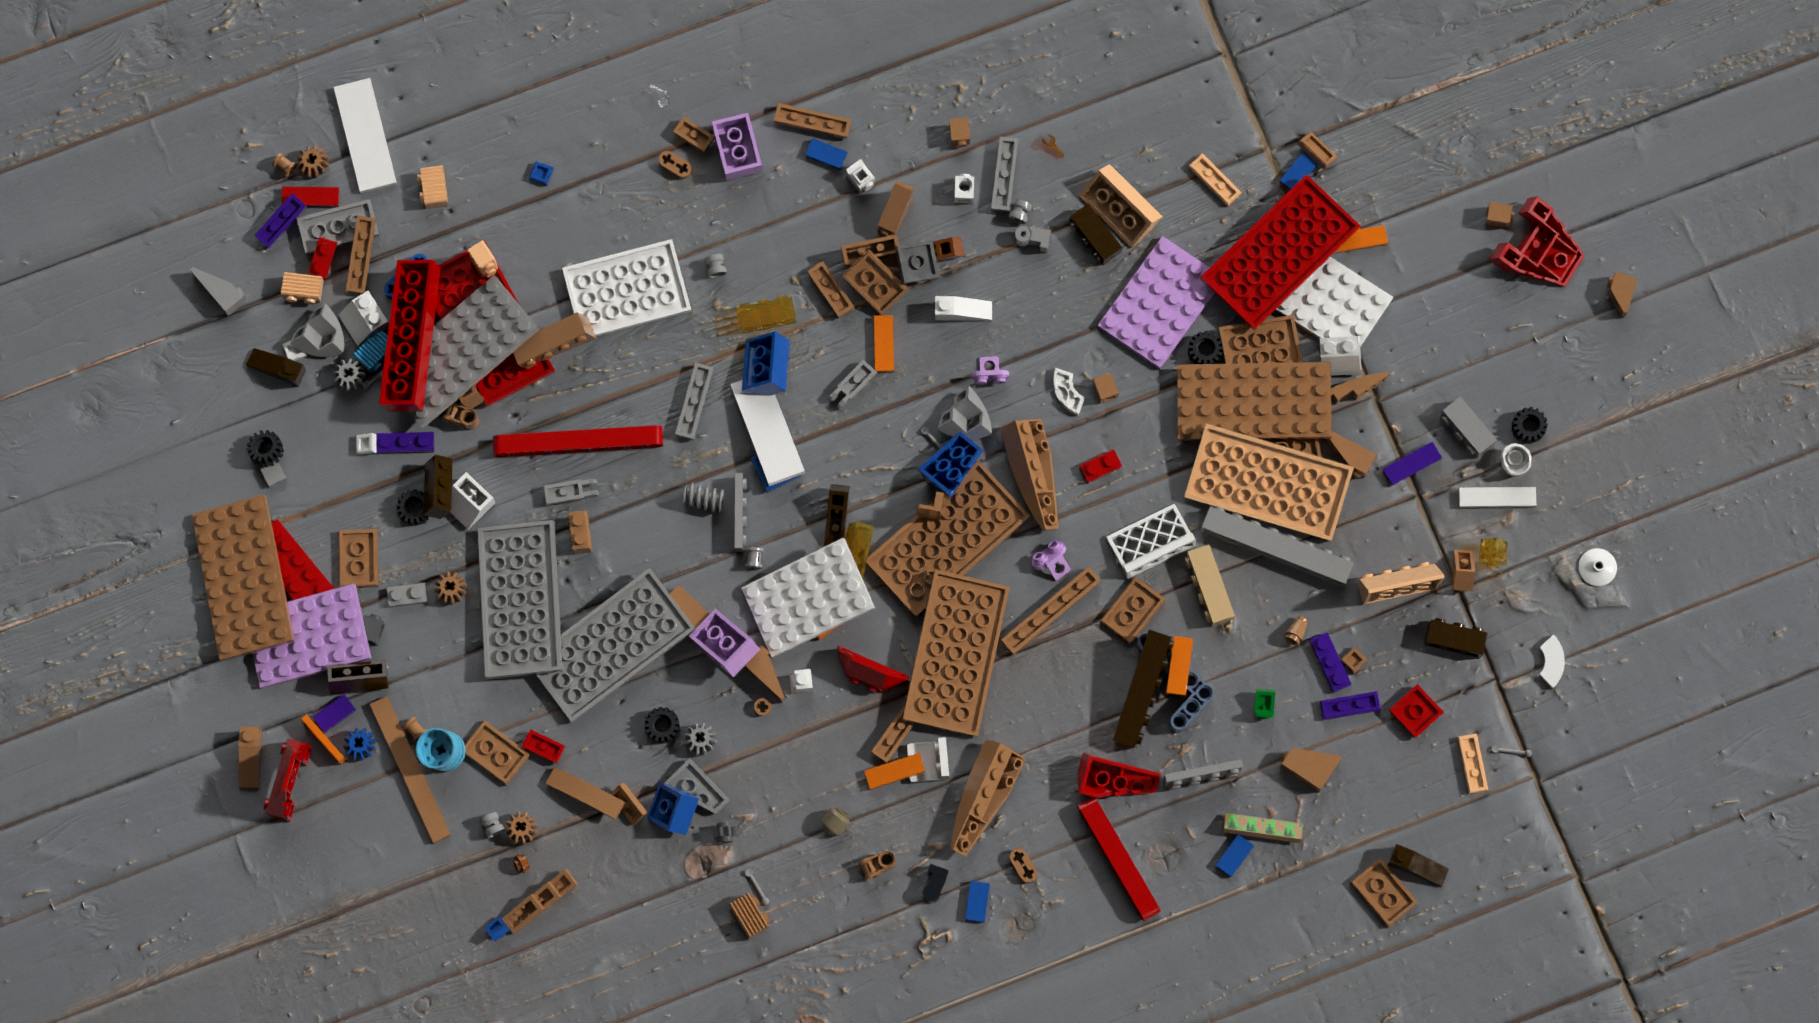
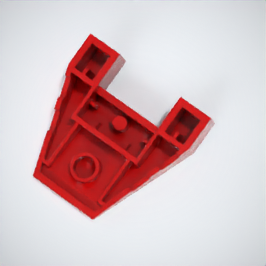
[1489,196,1585,287]
[264,738,312,822]

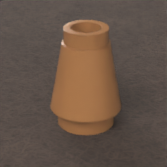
[1284,616,1308,646]

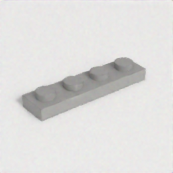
[991,137,1018,213]
[675,363,714,441]
[735,473,747,552]

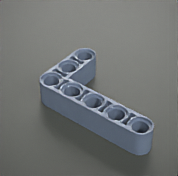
[1137,633,1213,733]

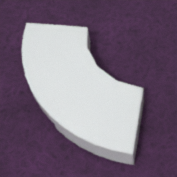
[1053,368,1085,416]
[1539,634,1565,689]

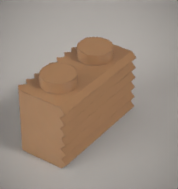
[568,510,592,555]
[729,893,770,940]

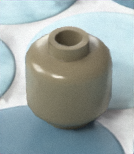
[821,807,850,836]

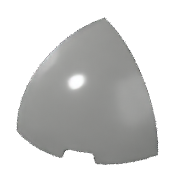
[290,303,344,357]
[938,386,992,439]

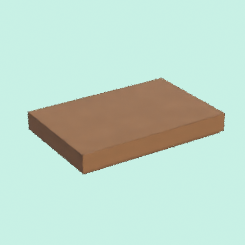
[842,249,909,316]
[338,529,379,587]
[1100,577,1166,645]
[465,720,530,786]
[1350,858,1418,928]

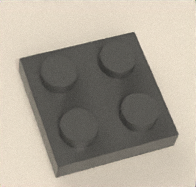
[895,240,940,284]

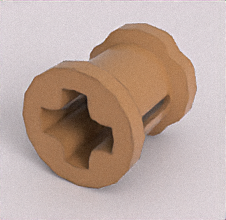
[272,152,297,177]
[402,717,427,742]

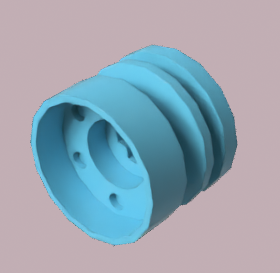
[416,728,466,772]

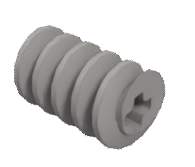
[682,482,724,513]

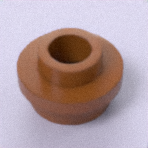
[513,854,530,874]

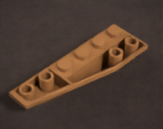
[1000,419,1059,531]
[950,739,1026,857]

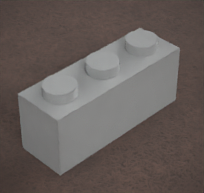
[1441,397,1497,458]

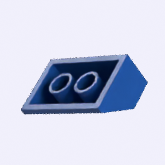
[742,331,790,395]

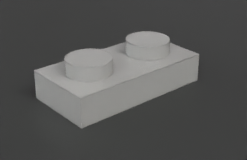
[387,583,428,608]

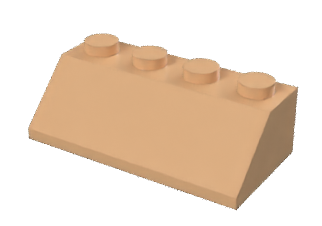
[1079,164,1163,248]

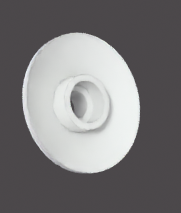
[1578,548,1617,586]

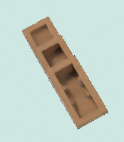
[1331,372,1389,404]
[545,767,625,820]
[502,869,578,934]

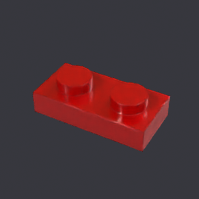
[308,236,338,278]
[1079,449,1122,484]
[522,729,566,764]

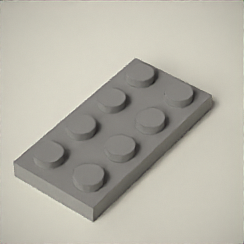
[297,199,380,255]
[1163,759,1243,790]

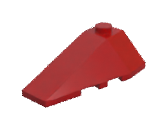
[1078,752,1161,798]

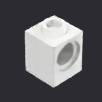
[954,174,974,204]

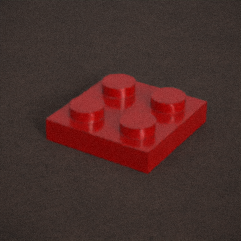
[1389,684,1444,739]

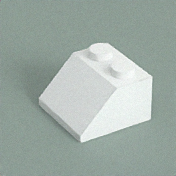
[338,291,389,347]
[1320,336,1362,376]

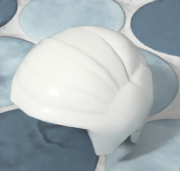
[1500,443,1531,476]

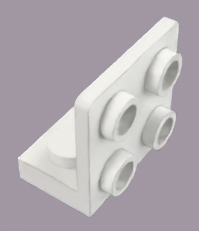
[907,737,949,782]

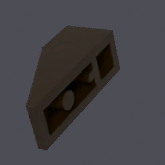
[246,348,306,387]
[824,484,850,546]
[1387,844,1449,887]

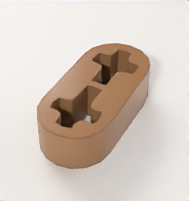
[659,151,692,179]
[1010,848,1037,884]

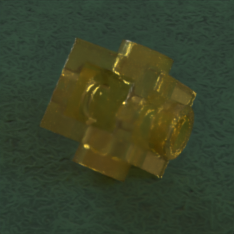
[1479,538,1508,568]

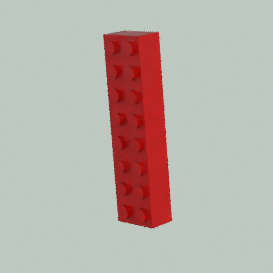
[379,260,441,412]

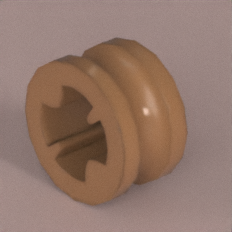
[754,698,771,716]

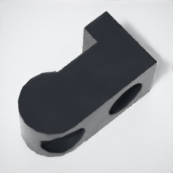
[923,863,949,904]

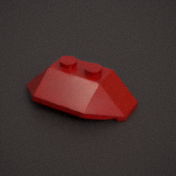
[837,645,909,693]

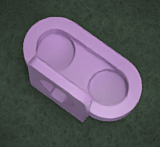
[971,356,1009,385]
[1032,540,1071,581]

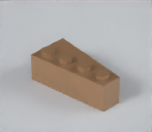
[513,312,597,369]

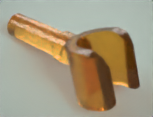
[1042,134,1064,158]

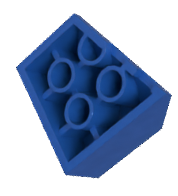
[918,431,983,500]

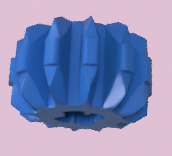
[343,727,376,761]

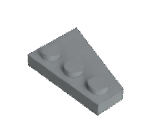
[665,758,731,814]

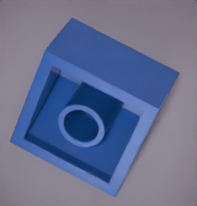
[647,782,699,835]

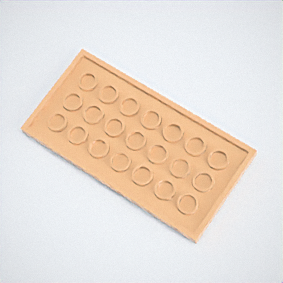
[1184,423,1354,541]

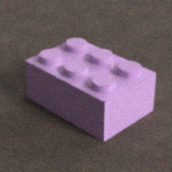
[712,113,763,181]
[689,609,760,677]

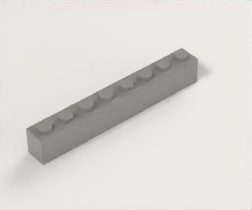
[1201,506,1354,588]

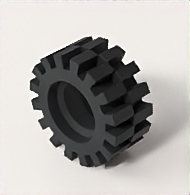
[1188,331,1223,364]
[1511,407,1548,444]
[247,430,284,467]
[396,489,429,526]
[644,707,680,744]

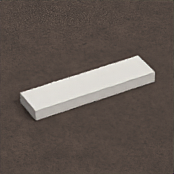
[1458,487,1537,508]

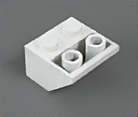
[450,472,495,530]

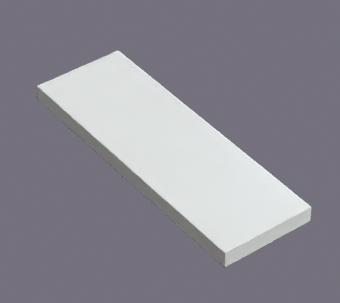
[334,78,397,193]
[730,380,805,486]

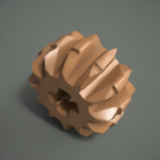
[297,145,329,178]
[434,571,467,604]
[505,811,538,845]

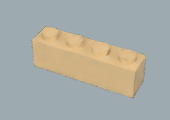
[1184,545,1235,627]

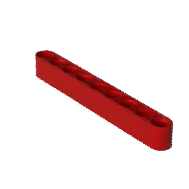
[493,425,663,457]

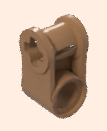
[441,402,480,430]
[857,851,896,881]

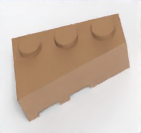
[841,234,900,273]

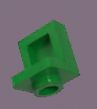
[1254,689,1276,720]

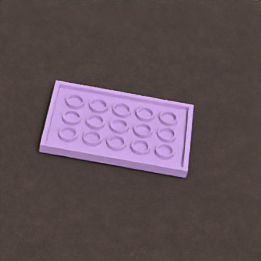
[1098,236,1215,369]
[253,584,372,689]

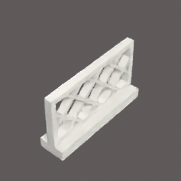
[1106,504,1196,579]

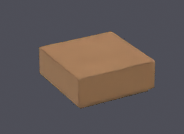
[1341,647,1367,674]

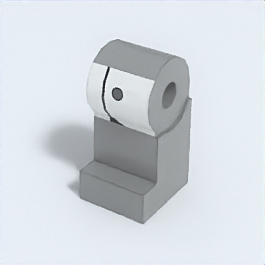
[1015,226,1051,253]

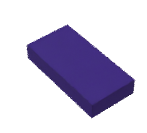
[313,694,356,733]

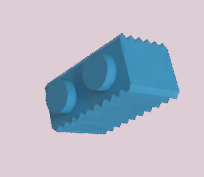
[353,329,388,374]

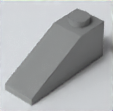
[190,267,246,316]

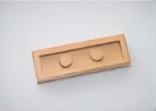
[1188,153,1242,207]
[1457,733,1488,794]

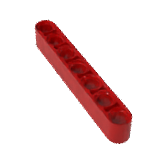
[1077,796,1161,921]

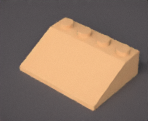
[1358,562,1445,605]

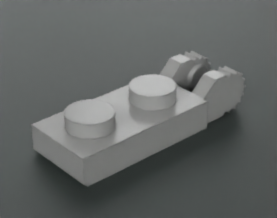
[828,360,877,410]
[543,479,599,506]

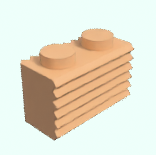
[417,165,448,209]
[468,240,498,278]
[281,272,324,305]

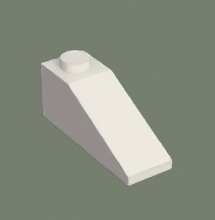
[935,296,992,321]

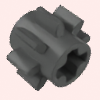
[713,822,737,844]

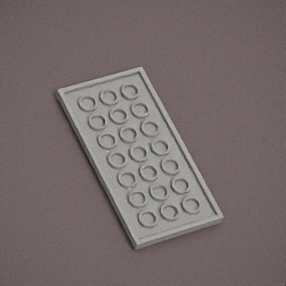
[378,275,540,428]
[478,520,563,679]
[536,568,695,723]

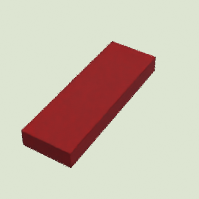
[281,186,340,207]

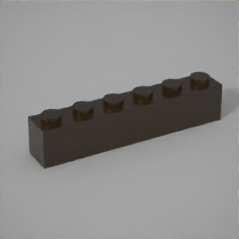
[1113,629,1174,748]

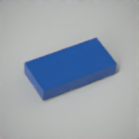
[806,138,848,170]
[1279,153,1317,190]
[1216,835,1254,877]
[965,881,990,923]

